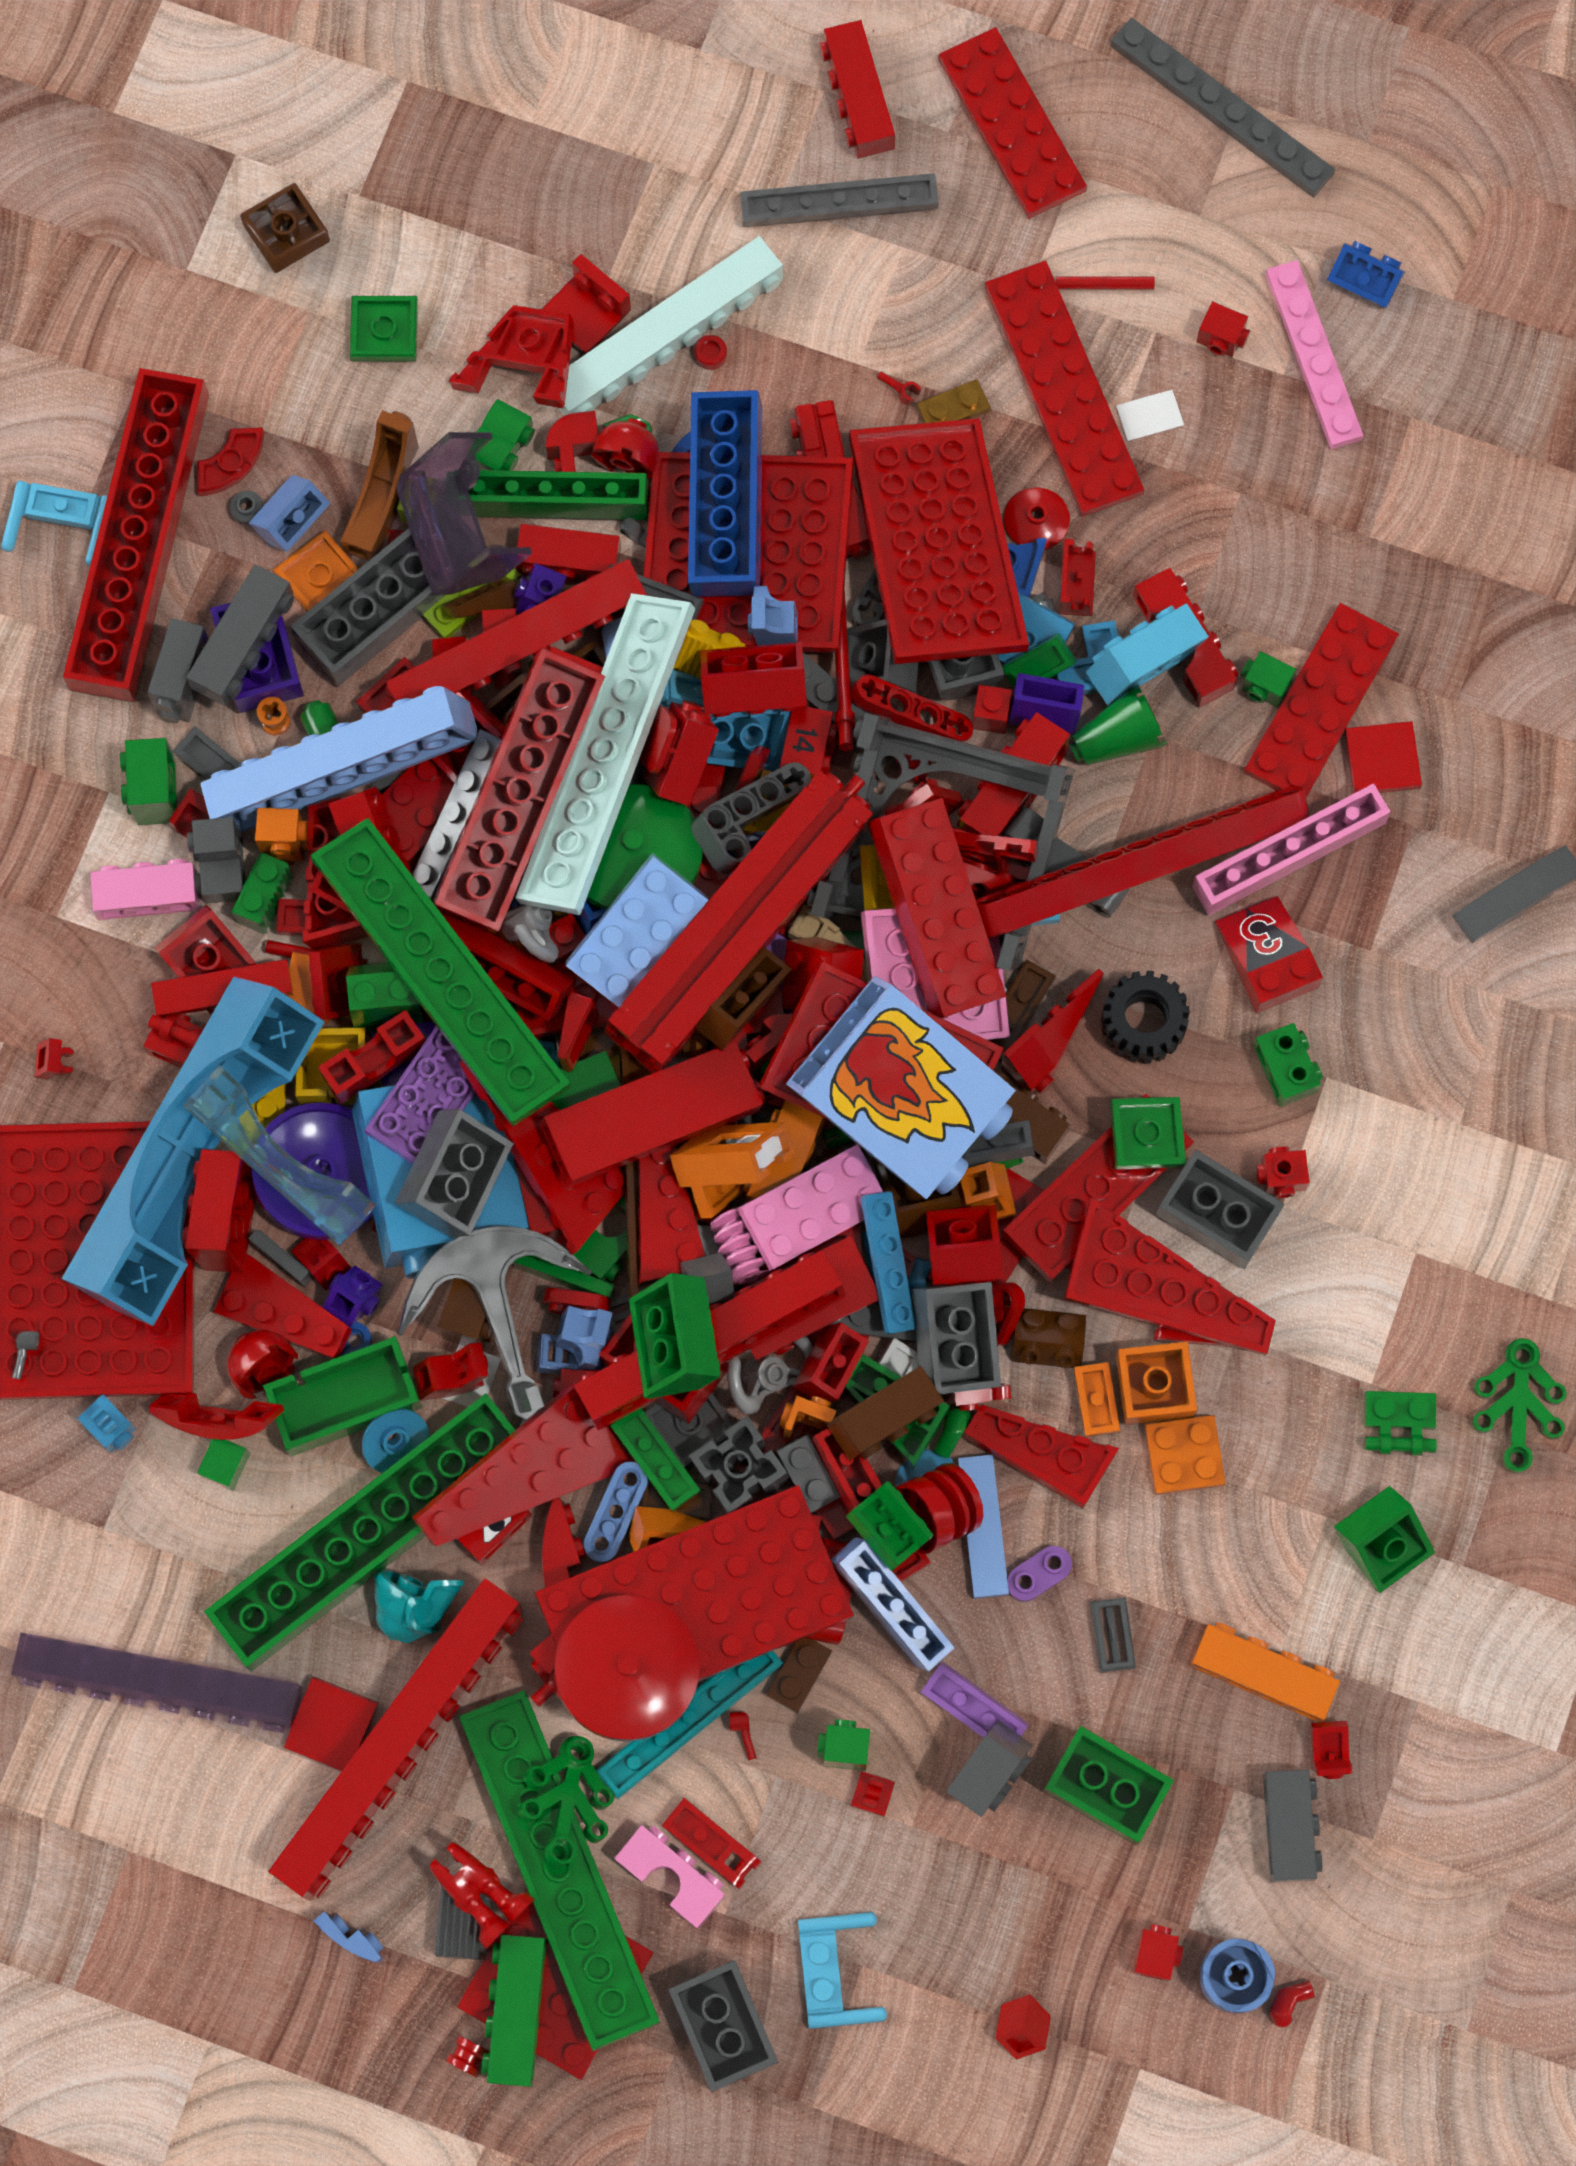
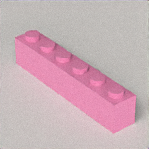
[1192,783,1391,916]

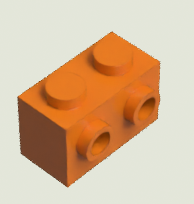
[255,808,309,865]

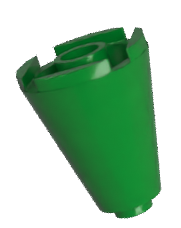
[1070,684,1168,765]

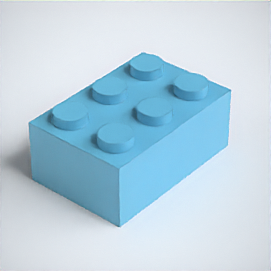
[1086,603,1209,706]

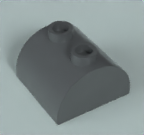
[927,654,1004,700]

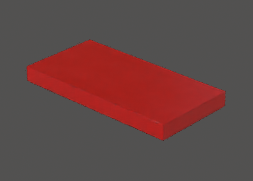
[726,1236,879,1361]

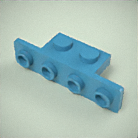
[861,1192,916,1334]

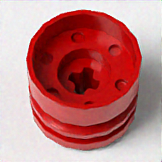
[895,1463,984,1554]

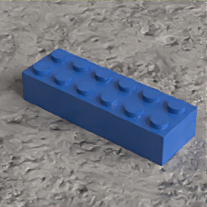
[688,390,763,597]

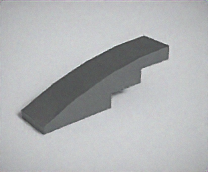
[1452,845,1576,943]

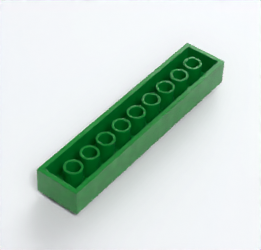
[203,1393,515,1672]

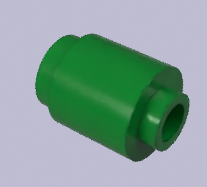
[299,700,339,736]

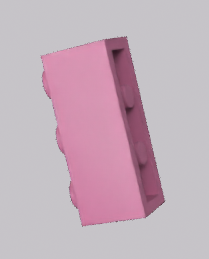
[90,859,200,920]

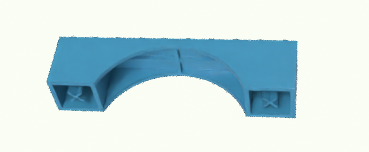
[62,977,325,1326]

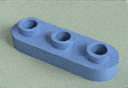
[584,1462,648,1562]

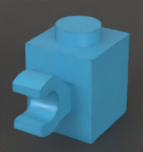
[77,1394,137,1453]

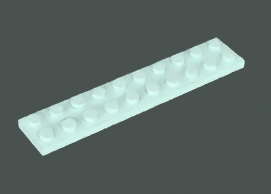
[515,593,695,915]

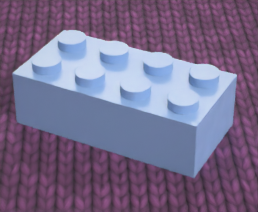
[566,853,708,1007]

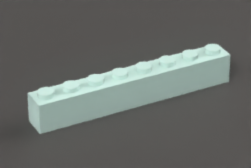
[558,236,783,416]

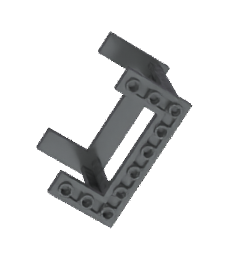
[807,713,1075,971]

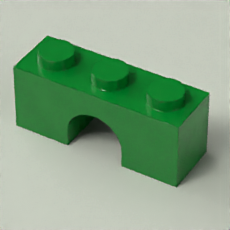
[573,1193,628,1282]

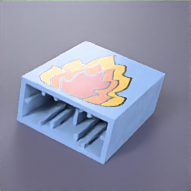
[786,976,1016,1199]

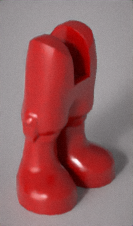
[429,1841,535,1949]

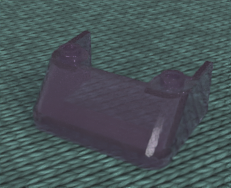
[398,432,532,595]

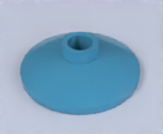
[362,1409,430,1473]

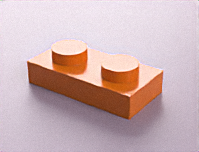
[1073,1362,1120,1438]

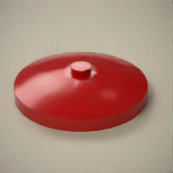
[555,1595,699,1741]

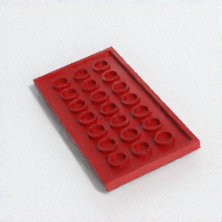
[848,418,1029,664]
[535,1485,854,1682]

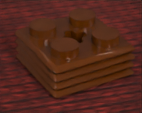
[240,183,330,273]

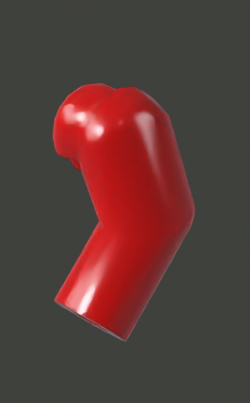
[1270,1980,1315,2028]

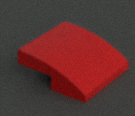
[284,1677,379,1771]

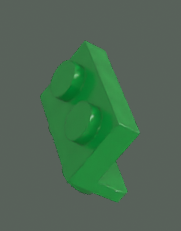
[845,1481,933,1571]

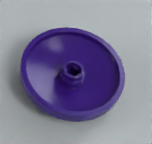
[251,1102,374,1240]

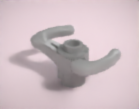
[501,866,559,963]
[727,1337,813,1415]

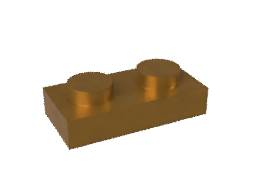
[917,379,991,423]

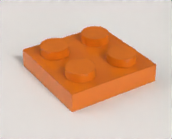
[1144,1415,1226,1495]

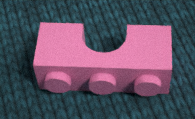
[614,1825,725,1929]

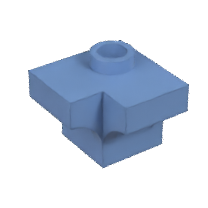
[748,586,798,646]
[554,1306,612,1371]

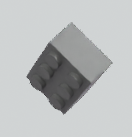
[395,1109,514,1237]
[1156,1149,1285,1270]
[911,1281,1001,1394]
[668,1960,779,2092]

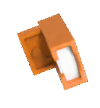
[670,1122,795,1218]

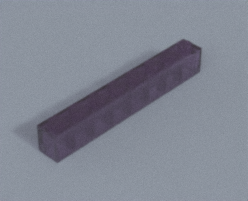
[11,1633,303,1734]

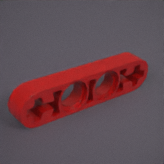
[850,675,973,742]

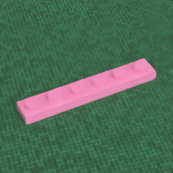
[1265,260,1363,450]

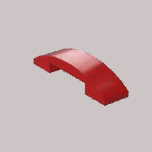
[148,1393,284,1440]

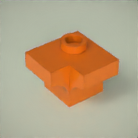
[956,1162,1016,1220]

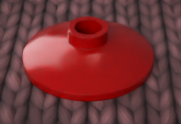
[1003,487,1070,550]

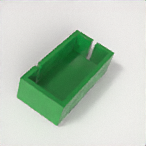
[263,1336,423,1457]

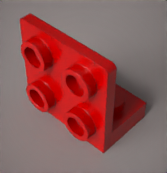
[542,254,631,354]

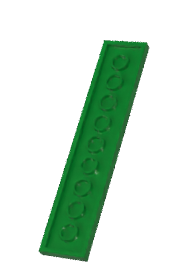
[311,818,570,1127]
[459,1690,660,2052]

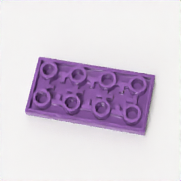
[364,1026,476,1165]

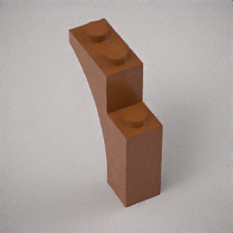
[341,410,419,561]

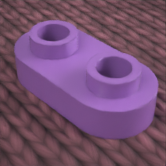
[1007,1546,1072,1602]

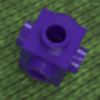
[514,563,566,613]
[323,1265,383,1327]

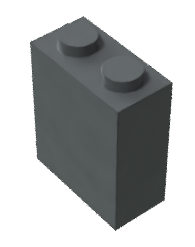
[147,618,209,723]

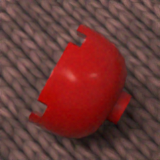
[591,418,659,480]
[227,1329,298,1399]

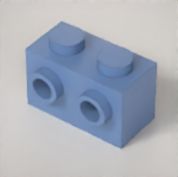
[249,475,331,552]

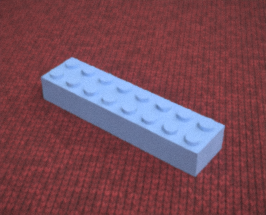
[200,686,478,833]

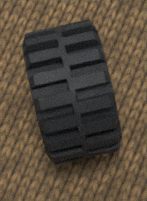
[1101,971,1190,1064]

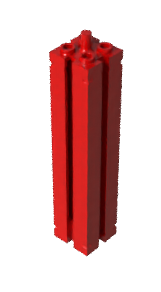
[604,770,873,1074]

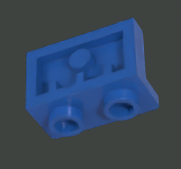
[1327,240,1406,308]

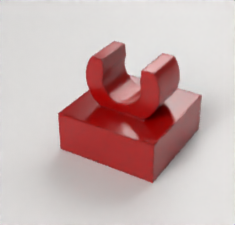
[34,1038,74,1080]
[851,1771,895,1817]

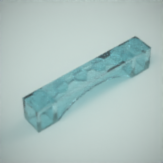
[183,1065,377,1246]

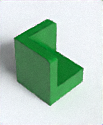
[198,1439,250,1491]

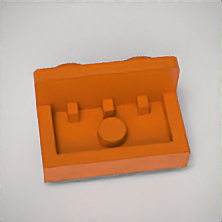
[779,1396,837,1440]

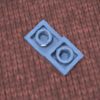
[314,1911,384,1963]

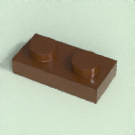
[767,1638,832,1714]

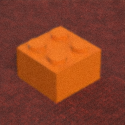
[1115,1341,1197,1425]

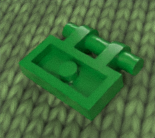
[1364,1391,1437,1456]

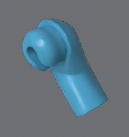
[908,1257,931,1298]

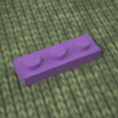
[921,1661,1029,1738]

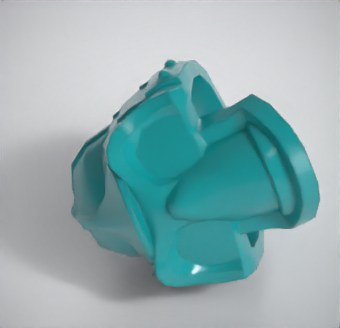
[374,1570,465,1643]

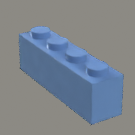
[830,1537,955,1671]

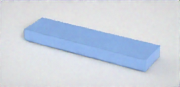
[958,1454,1009,1599]

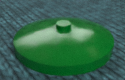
[586,784,703,910]

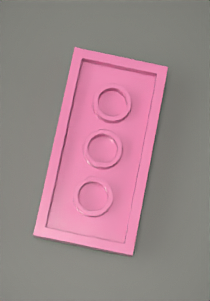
[737,1144,883,1271]

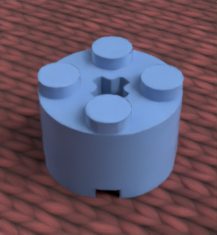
[1199,1939,1275,2014]

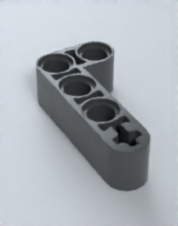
[691,762,811,874]
[1002,807,1130,918]

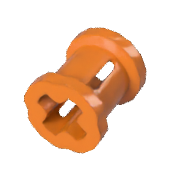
[257,697,291,736]

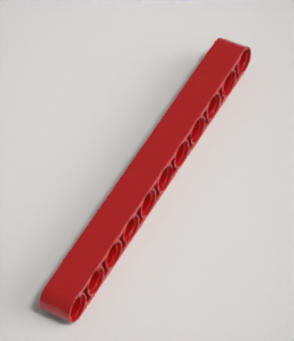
[976,786,1310,937]

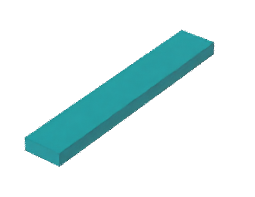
[596,1651,784,1800]

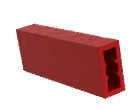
[540,1041,764,1188]

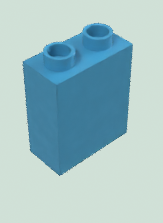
[352,1085,529,1279]

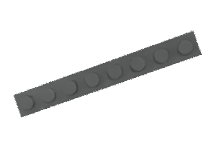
[1110,17,1335,198]

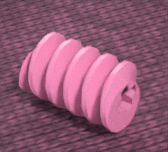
[710,1207,771,1285]

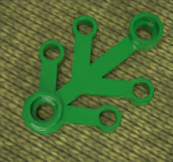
[1472,1338,1567,1474]
[518,1736,614,1868]

